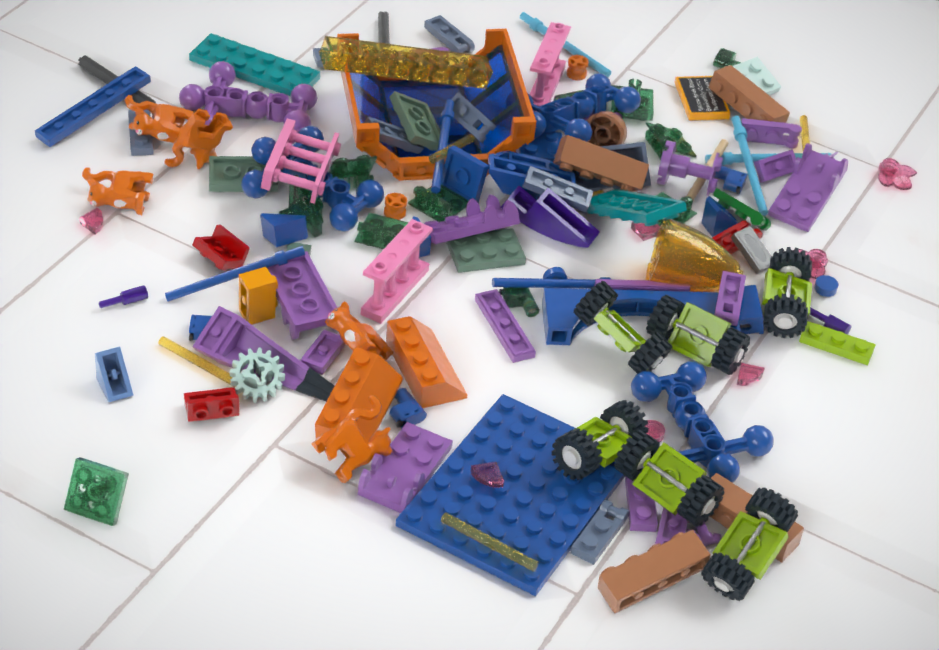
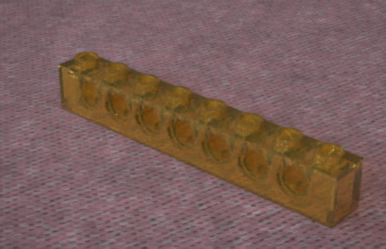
[319,36,493,89]

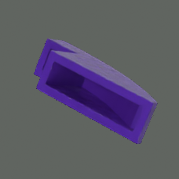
[500,186,600,248]

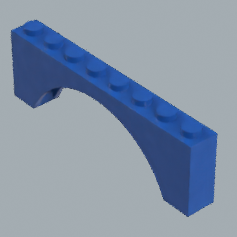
[542,288,741,345]

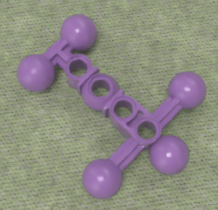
[179,61,318,133]

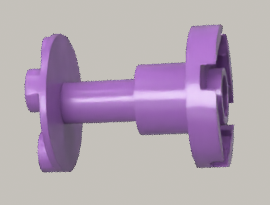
[657,140,723,196]

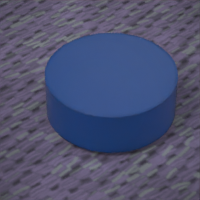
[543,267,568,279]
[814,275,839,297]

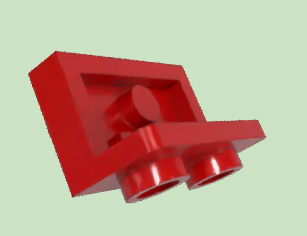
[192,225,250,271]
[183,387,239,422]

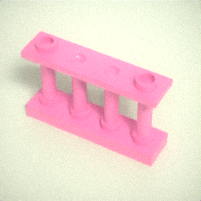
[529,22,571,107]
[261,118,341,204]
[360,219,433,324]

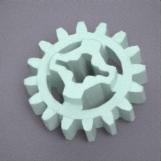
[230,348,285,403]

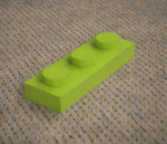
[799,321,876,366]

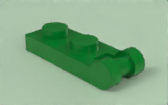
[712,188,771,231]

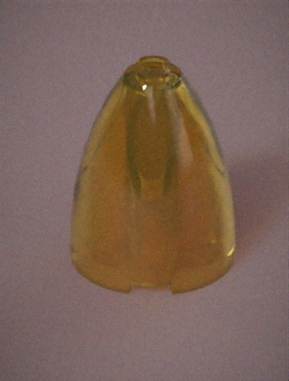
[645,219,743,292]

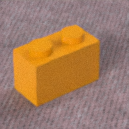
[239,267,278,325]

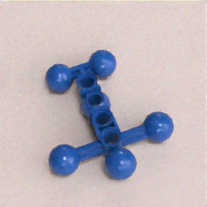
[507,73,641,142]
[241,125,384,232]
[630,361,774,483]

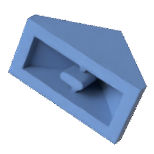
[95,346,134,402]

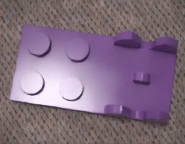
[768,143,849,233]
[424,194,520,244]
[267,251,338,340]
[358,422,453,513]

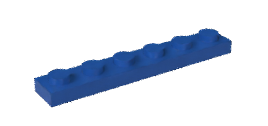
[34,66,151,147]

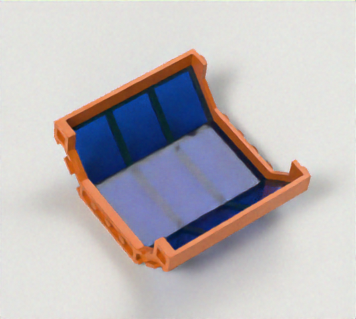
[336,28,536,181]

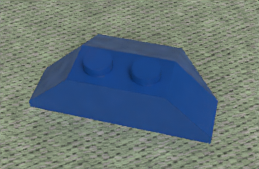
[488,151,576,200]

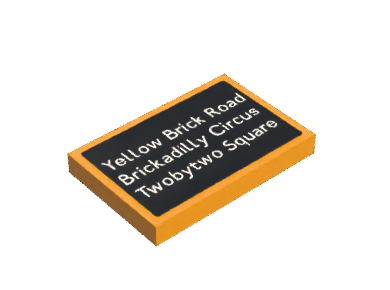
[674,76,731,121]

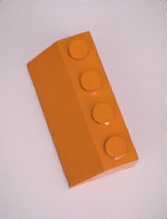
[386,316,468,408]
[315,347,403,441]

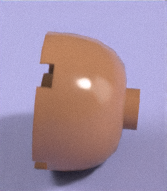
[586,111,627,147]

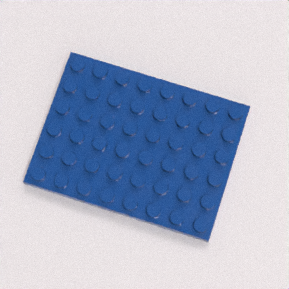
[396,394,625,597]

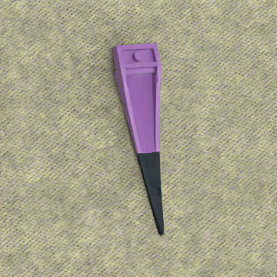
[192,306,335,402]

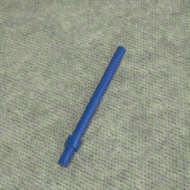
[431,99,455,193]
[165,245,306,302]
[492,277,611,289]

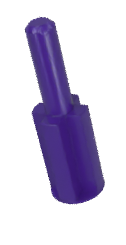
[98,285,148,308]
[810,307,852,334]

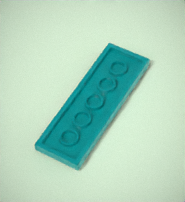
[189,33,321,96]
[586,189,687,226]

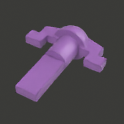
[686,522,722,546]

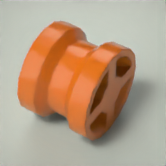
[566,55,589,81]
[384,192,407,220]

